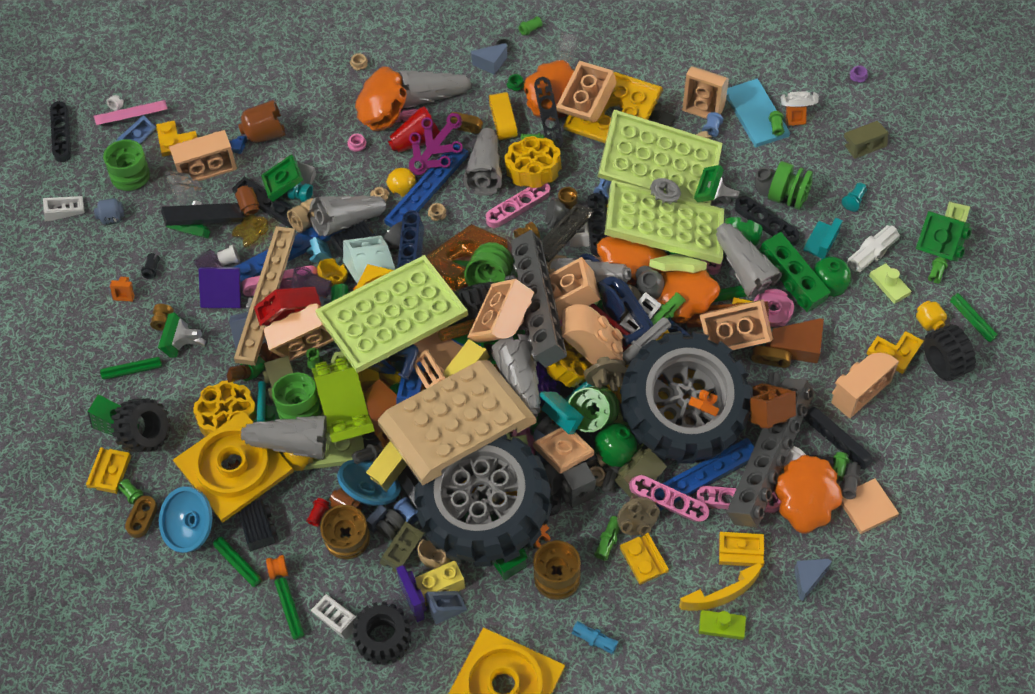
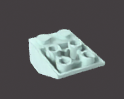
[343,236,396,284]

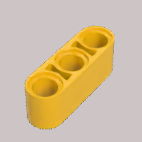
[489,92,518,140]

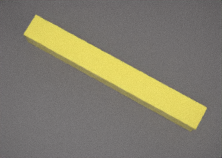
[366,339,490,491]

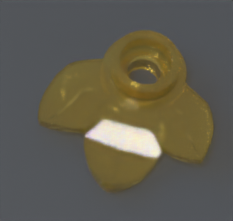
[232,215,269,247]

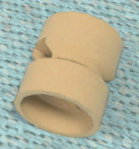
[287,198,314,233]

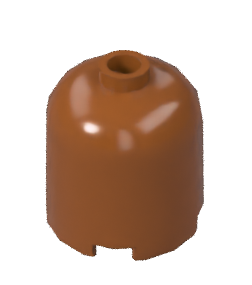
[238,100,286,143]

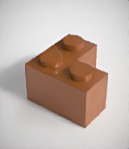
[749,383,796,428]

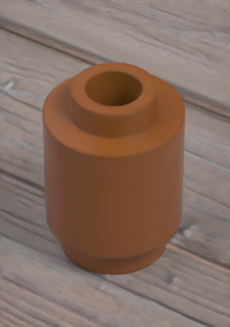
[235,185,259,216]
[330,488,363,511]

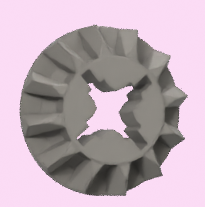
[650,178,681,205]

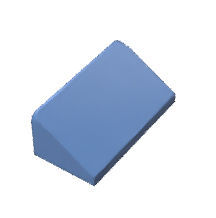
[116,115,157,144]

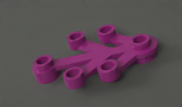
[409,113,463,175]

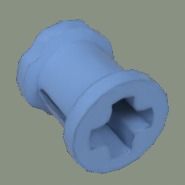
[702,112,723,137]
[593,178,611,200]
[393,497,419,525]

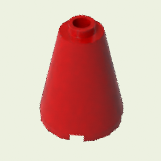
[388,106,440,153]

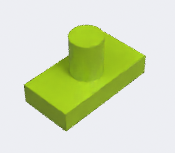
[698,610,746,640]

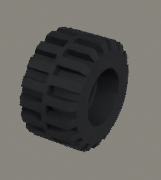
[453,282,495,321]
[923,324,976,381]
[111,398,171,452]
[352,602,412,665]

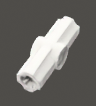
[847,225,900,272]

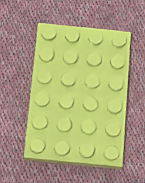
[598,109,723,205]
[604,180,724,264]
[315,255,468,373]

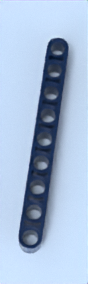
[388,210,424,372]

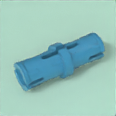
[571,621,618,654]

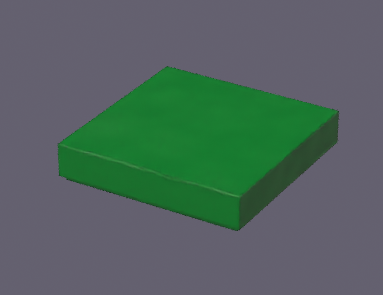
[261,154,303,202]

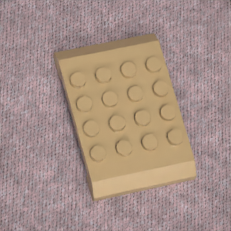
[378,360,536,485]

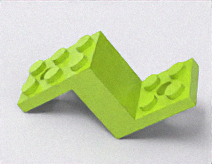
[311,356,374,443]

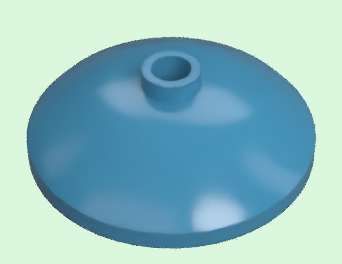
[337,460,401,506]
[159,487,212,553]

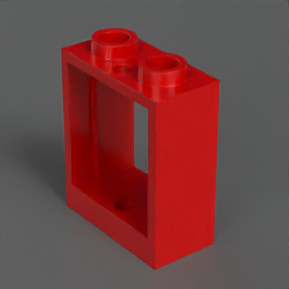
[254,287,321,326]

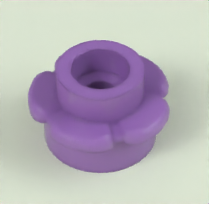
[850,66,868,83]

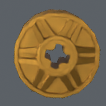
[320,504,370,560]
[533,540,581,600]

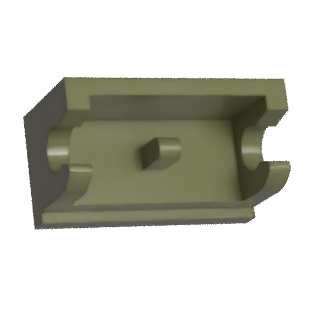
[844,121,889,159]
[379,522,424,572]

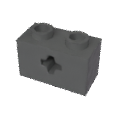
[560,462,596,508]

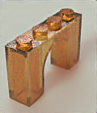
[426,224,508,291]

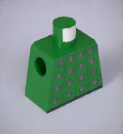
[87,394,139,436]

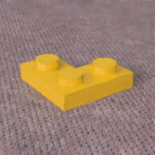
[156,120,197,157]
[866,331,924,374]

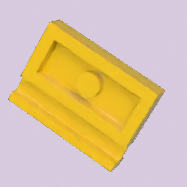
[86,447,131,494]
[719,532,764,567]
[620,533,669,585]

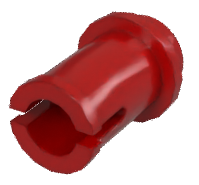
[306,498,329,527]

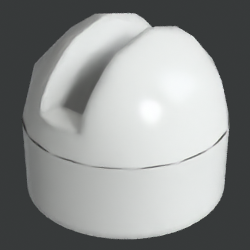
[107,95,123,111]

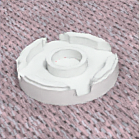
[781,91,819,107]

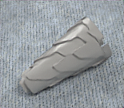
[398,70,471,108]
[463,128,502,196]
[310,195,386,237]
[716,223,782,299]
[550,258,631,288]
[491,334,541,417]
[241,415,327,459]

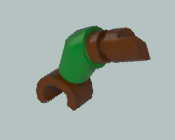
[227,342,282,383]

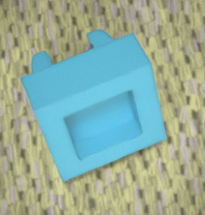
[307,237,332,263]

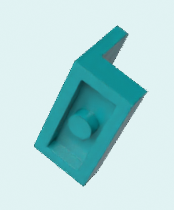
[803,217,843,259]
[539,391,584,434]

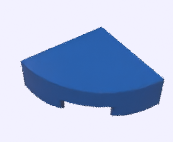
[229,136,248,154]

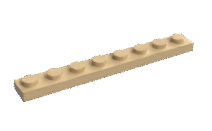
[234,226,296,366]

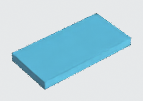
[726,79,790,148]

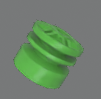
[103,139,150,191]
[768,161,813,210]
[464,242,514,286]
[272,372,322,419]
[568,386,620,432]

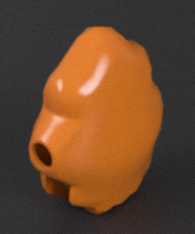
[524,60,574,121]
[355,66,407,131]
[597,236,667,286]
[655,270,721,323]
[773,455,843,534]

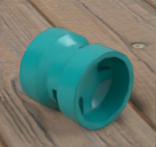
[288,183,313,202]

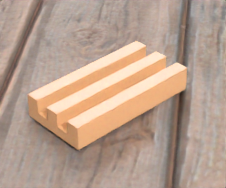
[414,349,446,389]

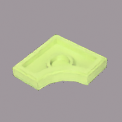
[649,254,707,273]

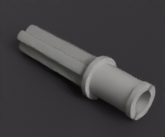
[623,317,671,366]

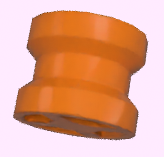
[266,555,288,580]

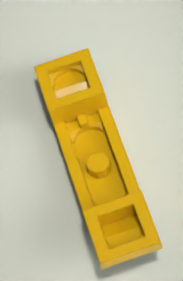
[679,563,762,611]

